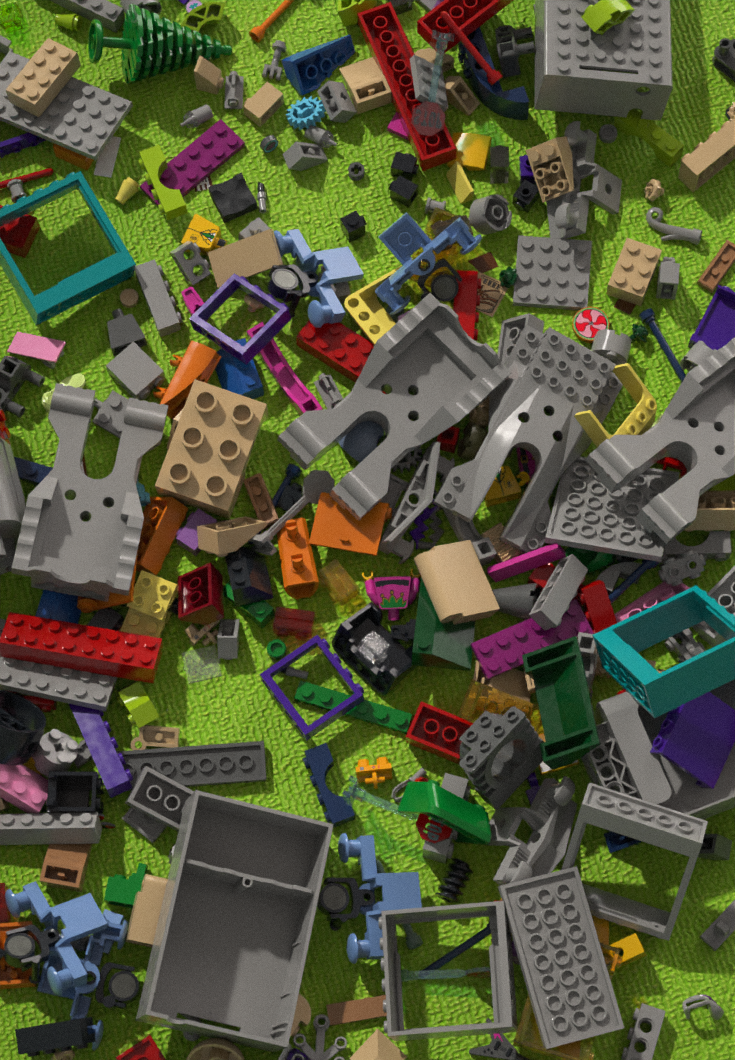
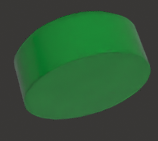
[267,639,287,660]

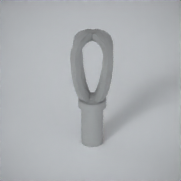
[391,768,427,803]

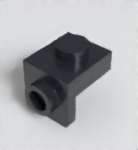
[277,483,303,511]

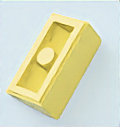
[446,161,474,204]

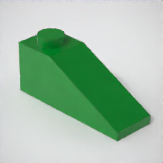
[223,581,275,629]

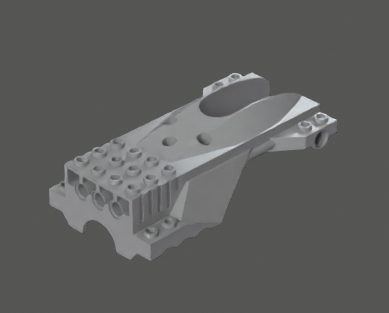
[277,293,511,521]
[433,325,623,553]
[586,337,735,544]
[12,383,168,602]

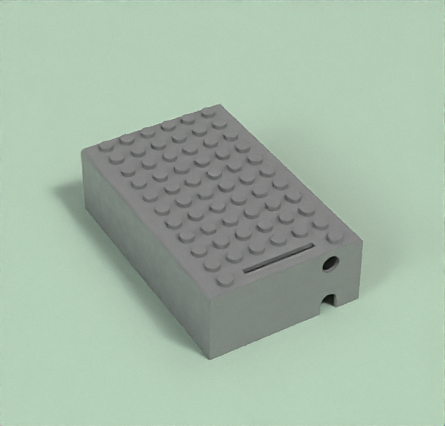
[535,0,673,120]
[136,790,334,1052]

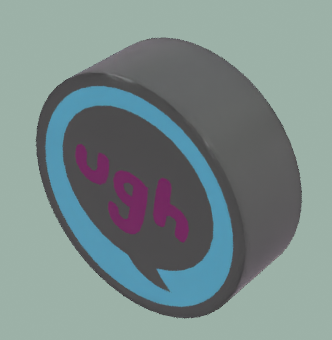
[260,135,279,153]

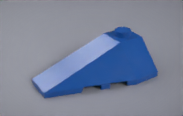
[281,35,355,96]

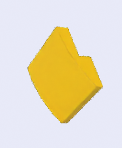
[447,132,492,171]

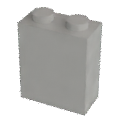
[106,342,165,400]

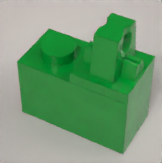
[104,863,148,908]

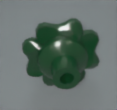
[499,267,518,288]
[629,324,649,343]

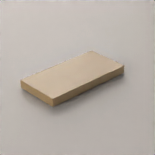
[207,229,283,288]

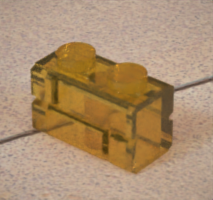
[318,559,360,606]

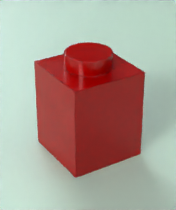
[436,426,460,454]

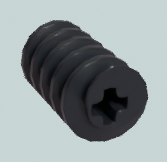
[435,858,473,903]

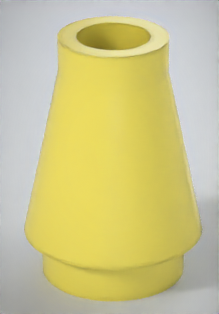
[114,177,140,205]

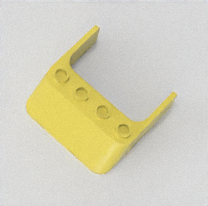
[344,265,402,345]
[574,363,657,447]

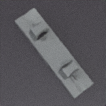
[700,900,735,951]

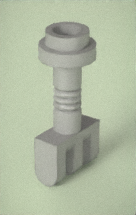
[262,40,287,81]

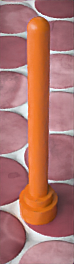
[249,0,294,43]

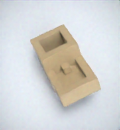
[290,994,311,1037]

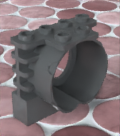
[459,706,544,810]

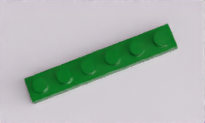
[294,680,412,734]

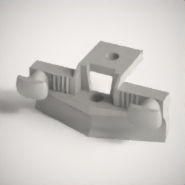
[546,121,622,239]
[378,442,455,564]
[489,776,577,886]

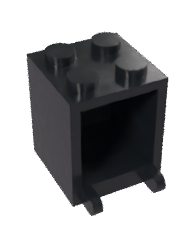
[46,771,105,814]

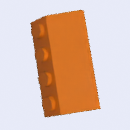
[136,497,189,575]

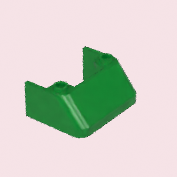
[398,780,492,845]

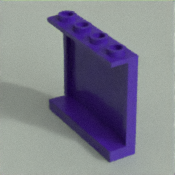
[688,285,735,350]
[650,692,735,789]

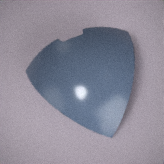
[338,421,384,463]

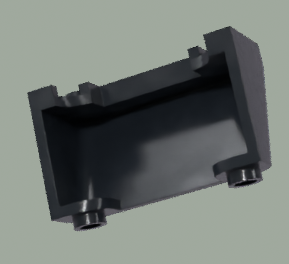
[332,602,417,696]

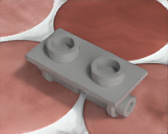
[225,71,244,109]
[314,373,343,409]

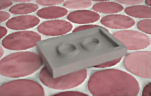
[410,55,448,112]

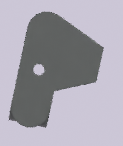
[495,25,535,78]
[712,38,735,82]
[0,356,45,418]

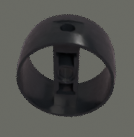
[0,689,46,765]

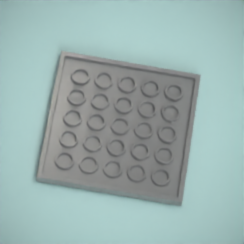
[545,456,679,562]

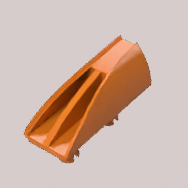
[153,341,221,420]
[277,517,319,600]

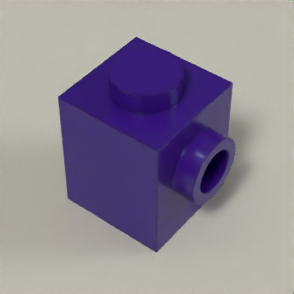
[519,155,536,184]

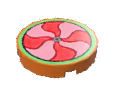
[572,307,610,343]

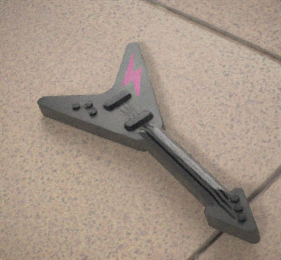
[469,1018,530,1060]

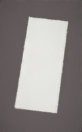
[94,136,121,177]

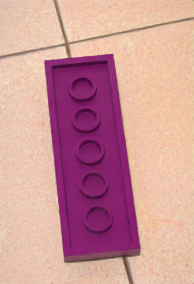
[140,119,245,206]
[470,599,594,680]

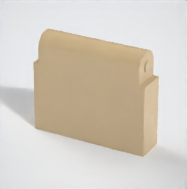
[414,540,500,624]
[125,874,168,948]

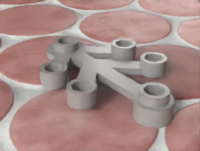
[292,1014,347,1060]

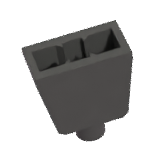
[107,309,147,356]

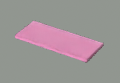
[7,332,66,363]

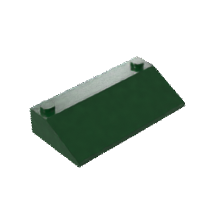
[411,578,476,671]
[522,636,600,770]

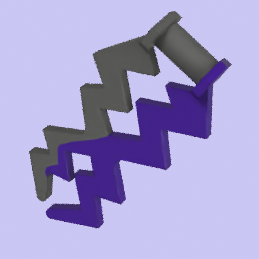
[409,490,444,550]

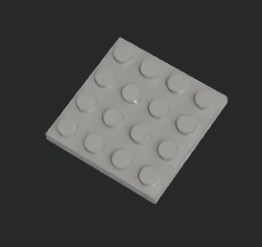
[513,235,592,310]

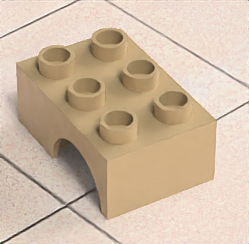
[155,379,268,520]

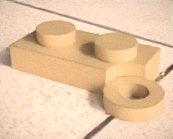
[131,725,180,750]

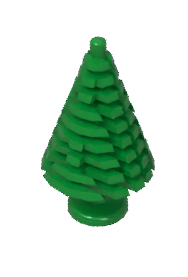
[88,3,232,84]

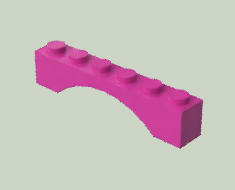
[247,322,323,416]

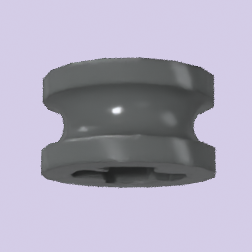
[348,162,365,181]

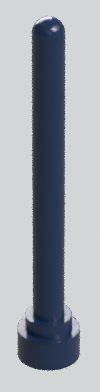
[639,308,686,383]
[248,463,302,545]
[588,559,659,623]
[419,922,491,979]

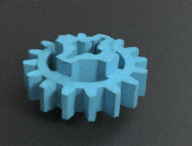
[286,96,326,130]

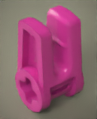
[181,287,209,322]

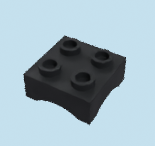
[208,173,258,223]

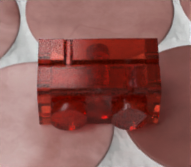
[273,607,316,640]

